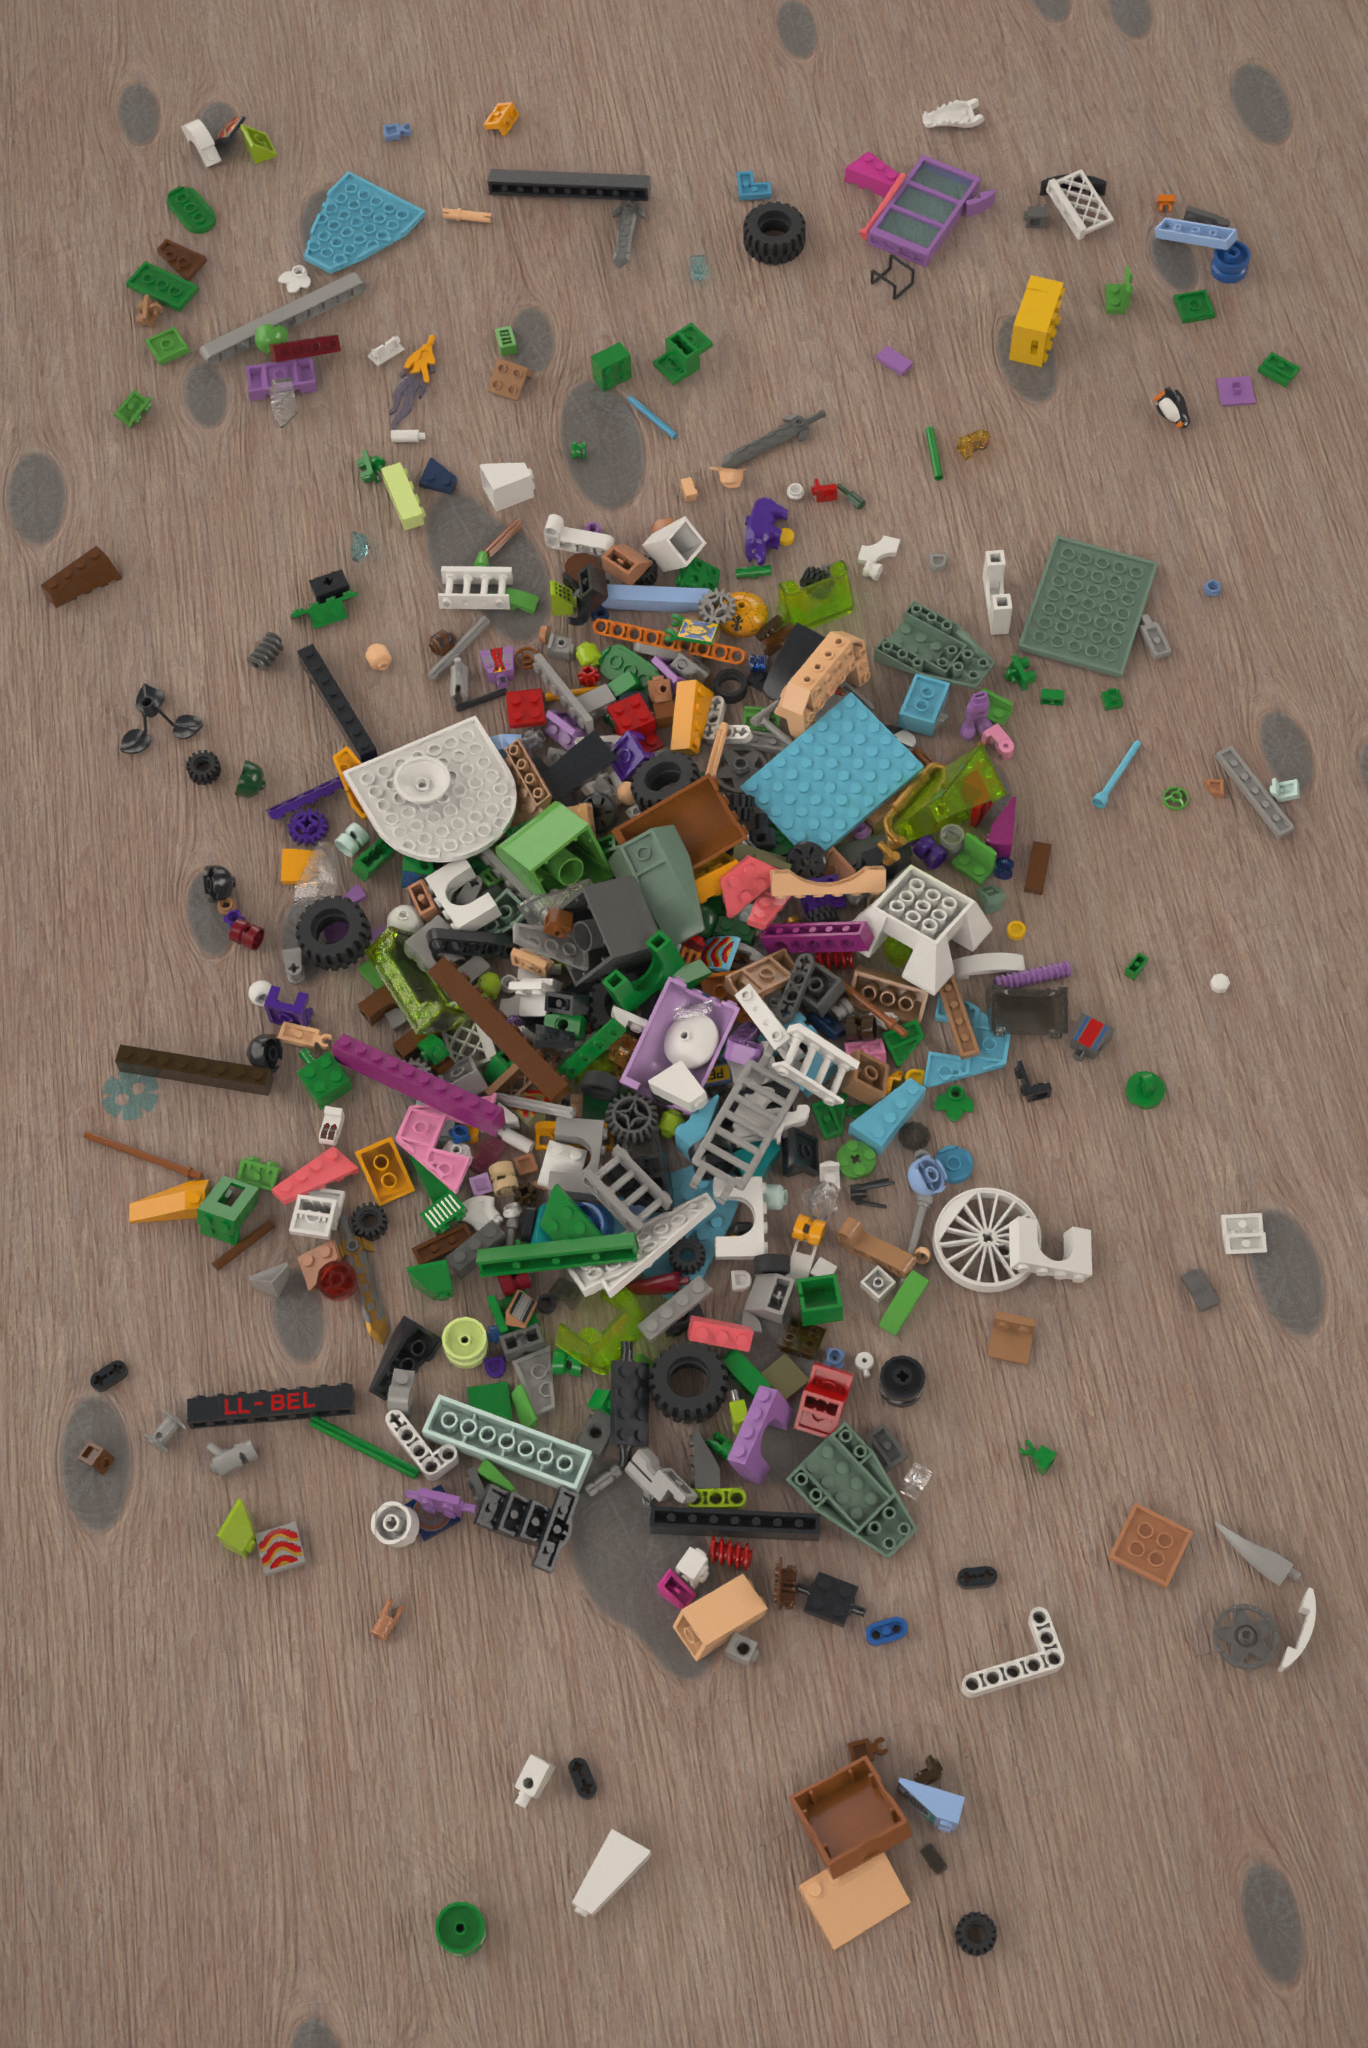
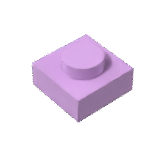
[469,1172,494,1197]

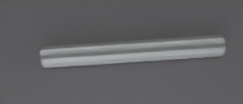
[427,616,490,680]
[495,1092,576,1119]

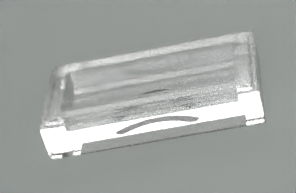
[672,1000,714,1021]

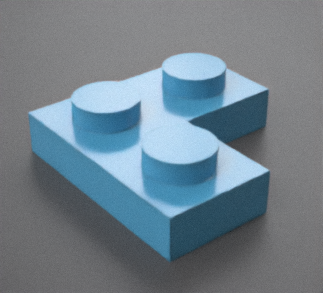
[737,171,772,201]

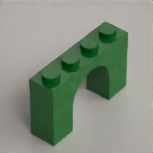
[602,930,685,1013]

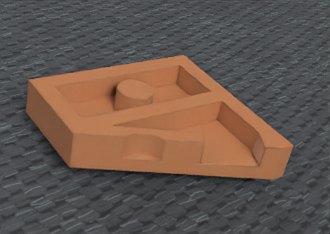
[297,1240,341,1292]

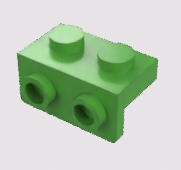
[114,390,152,428]

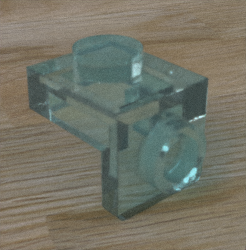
[689,255,707,281]
[350,531,369,563]

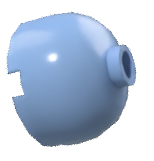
[907,1155,947,1196]

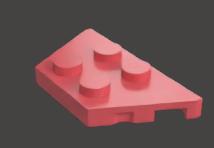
[719,855,779,919]

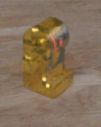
[957,430,990,461]

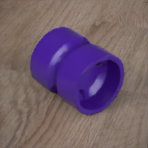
[913,835,948,870]

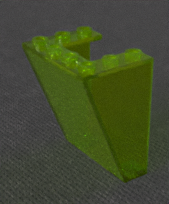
[892,744,1007,843]

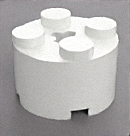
[371,1501,419,1548]

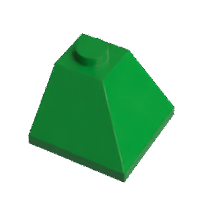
[406,1260,454,1301]

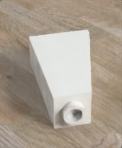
[572,1829,651,1917]

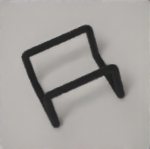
[870,254,915,300]

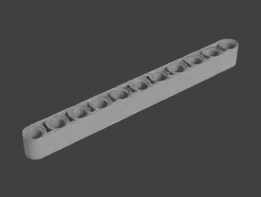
[199,273,366,366]

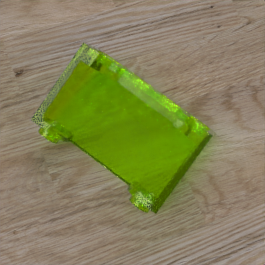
[778,560,854,629]

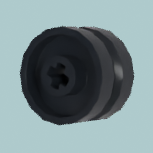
[688,1135,736,1181]
[879,1355,925,1408]

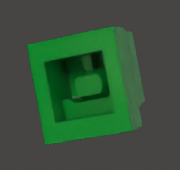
[1019,1440,1057,1476]

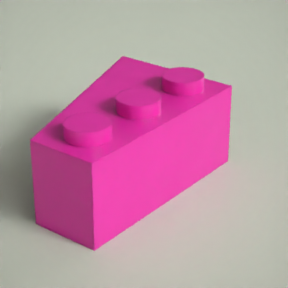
[845,151,903,197]

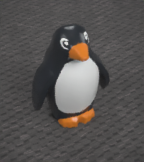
[1153,386,1190,428]

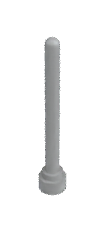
[900,1194,934,1284]

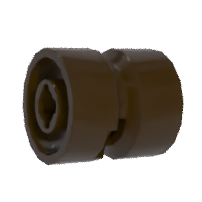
[845,1015,877,1041]

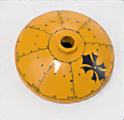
[715,592,768,637]

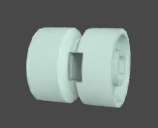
[334,822,370,858]

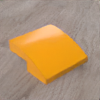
[281,849,322,888]

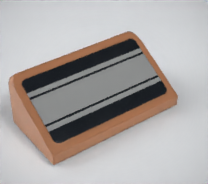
[506,1290,537,1328]

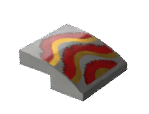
[255,1521,307,1577]

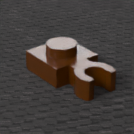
[847,1737,888,1762]

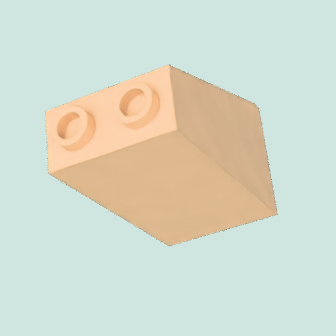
[673,1574,768,1662]

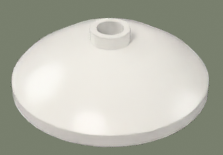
[394,756,450,804]
[664,1013,719,1069]

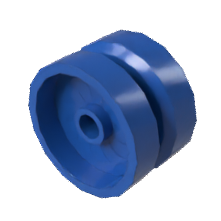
[1210,240,1251,284]
[576,1202,615,1235]

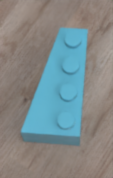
[848,1078,926,1156]

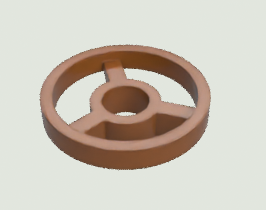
[514,647,538,670]

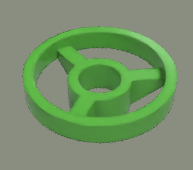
[1162,787,1189,811]

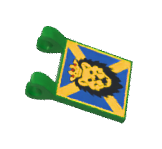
[664,613,719,645]

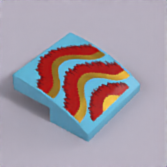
[700,936,741,973]

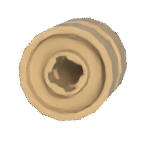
[488,1161,519,1197]

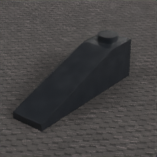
[368,1315,442,1401]

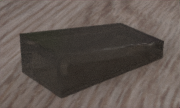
[920,1843,948,1877]

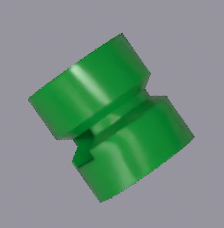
[552,1348,584,1377]

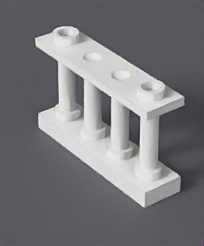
[438,566,513,609]
[734,983,806,1066]
[772,1023,860,1106]

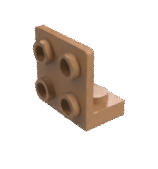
[487,358,534,401]
[987,1311,1037,1365]

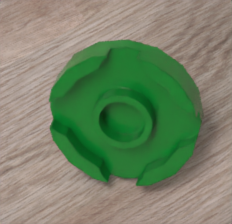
[1125,1071,1165,1110]

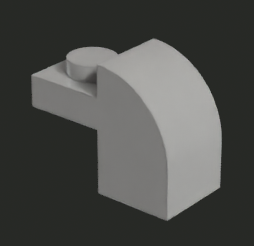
[387,1369,415,1418]

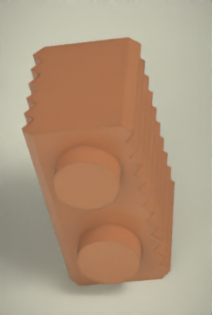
[407,879,443,924]

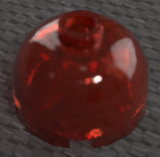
[317,1260,358,1302]

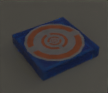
[405,1484,461,1542]

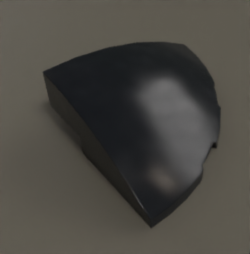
[607,1151,674,1212]

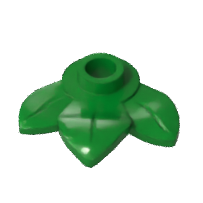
[934,1085,974,1122]

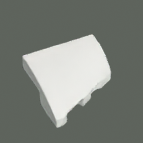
[581,772,621,812]

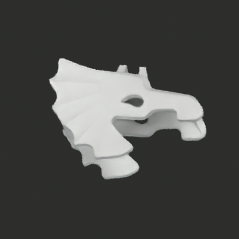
[732,1086,810,1148]

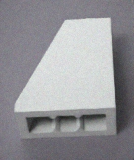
[648,1060,709,1113]

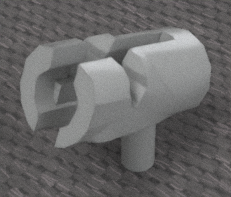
[450,657,469,704]
[207,1439,259,1477]

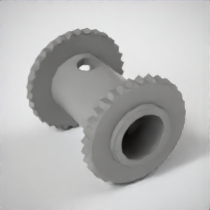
[144,1411,186,1453]

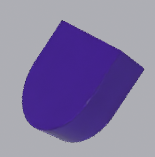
[484,1356,506,1379]

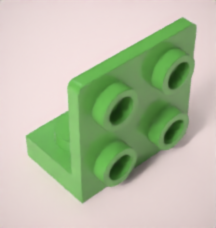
[1105,266,1133,314]
[951,833,997,887]

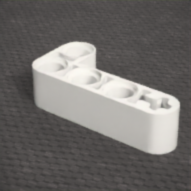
[544,514,615,557]
[385,1410,459,1481]

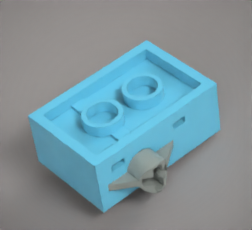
[897,673,950,737]

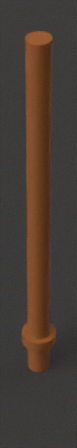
[83,1131,203,1180]

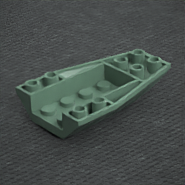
[608,825,705,946]
[786,1422,918,1559]

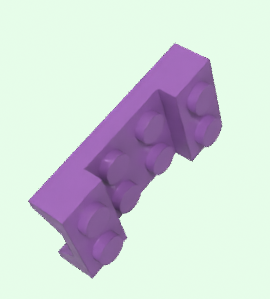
[245,356,317,401]

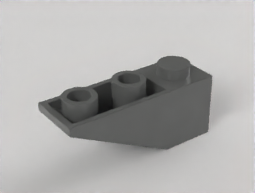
[689,1428,720,1489]

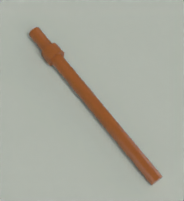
[821,965,908,1038]

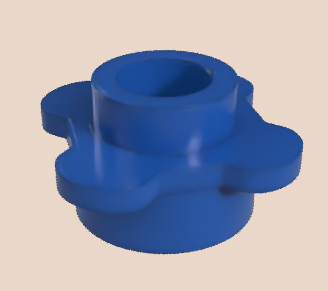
[448,1125,471,1144]

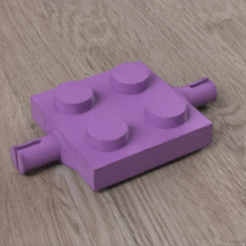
[405,1487,477,1518]

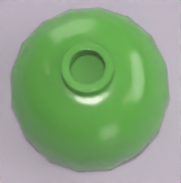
[254,324,288,356]

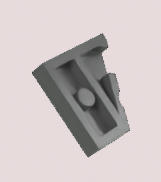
[867,1423,908,1473]

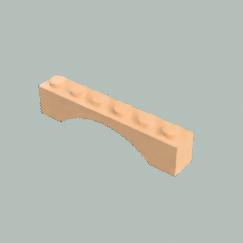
[770,866,886,899]

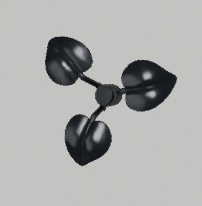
[120,683,203,754]

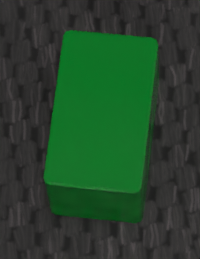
[607,670,641,700]

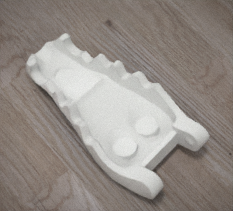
[923,98,984,128]

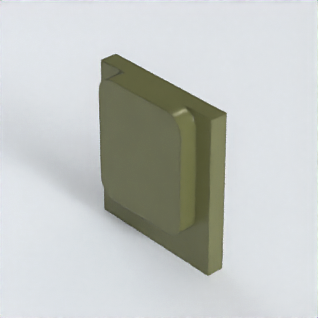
[761,1354,809,1400]

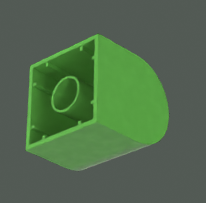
[495,801,615,910]

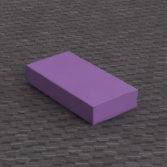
[876,346,913,376]

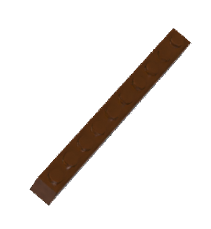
[427,956,572,1104]

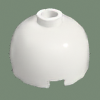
[387,905,425,943]

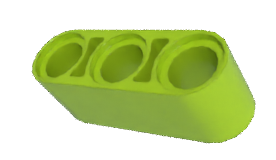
[686,1488,746,1510]

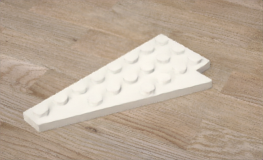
[566,1192,716,1298]

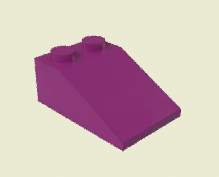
[985,797,1016,864]

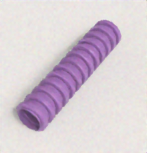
[994,960,1071,993]

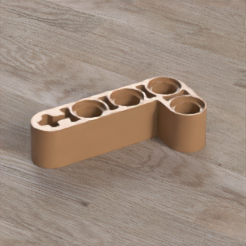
[837,1217,917,1278]

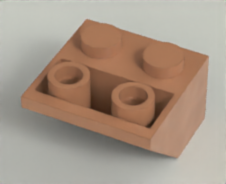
[601,544,653,585]

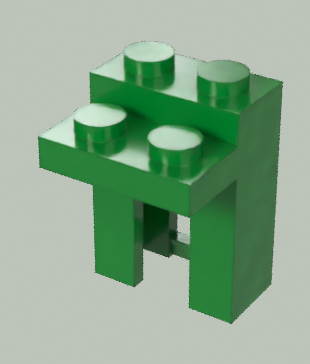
[197,1175,259,1245]

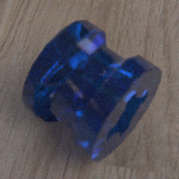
[750,654,767,672]
[994,857,1014,880]

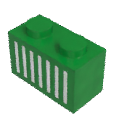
[420,1190,468,1235]

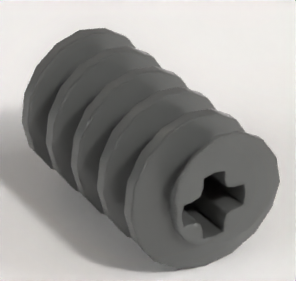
[247,632,284,672]

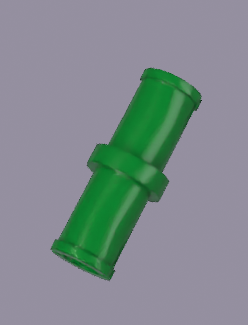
[736,564,772,579]

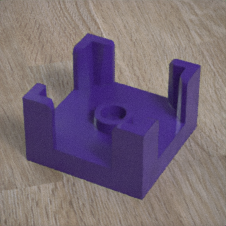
[611,730,656,782]
[264,985,314,1027]

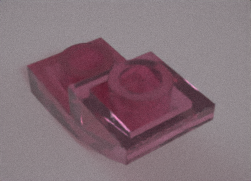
[468,1135,508,1175]

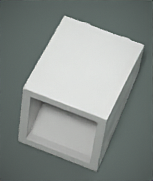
[479,463,535,512]
[642,516,706,572]

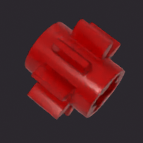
[577,666,600,688]

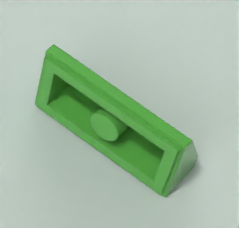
[510,1384,539,1429]

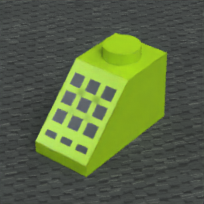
[550,580,577,616]

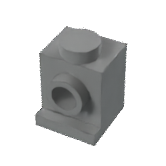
[547,633,575,661]

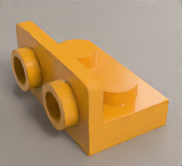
[483,102,519,136]

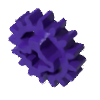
[287,808,329,847]

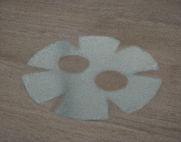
[102,1071,159,1120]

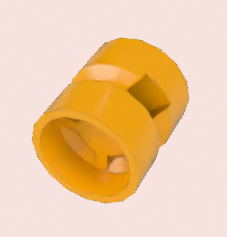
[792,1214,827,1247]

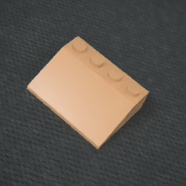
[799,1852,911,1951]

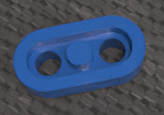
[865,1617,908,1647]

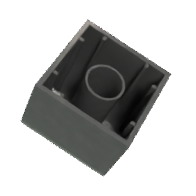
[558,876,658,987]

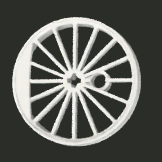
[933,1188,1041,1293]

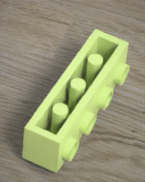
[381,462,426,531]

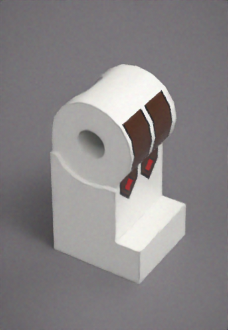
[319,1106,345,1146]

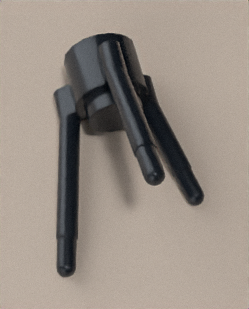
[850,1178,895,1208]

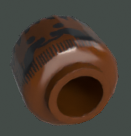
[429,629,456,656]

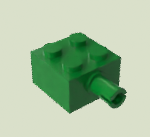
[296,1048,353,1110]

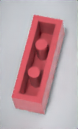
[687,1315,754,1352]

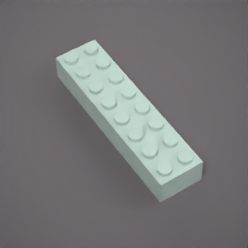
[422,1394,593,1494]

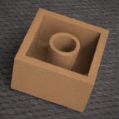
[840,1049,889,1106]

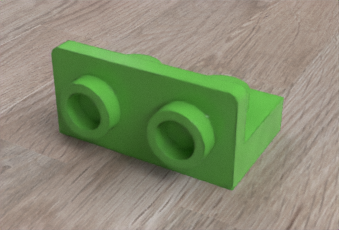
[980,688,1014,728]
[236,1155,284,1191]

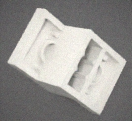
[289,1188,346,1240]

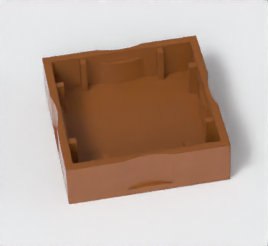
[789,1755,912,1880]

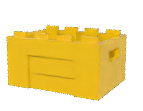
[1009,275,1066,367]

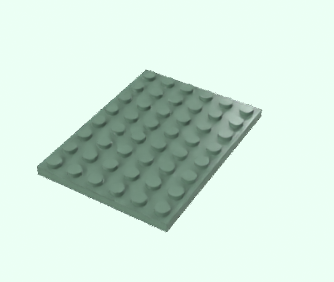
[1017,535,1158,678]

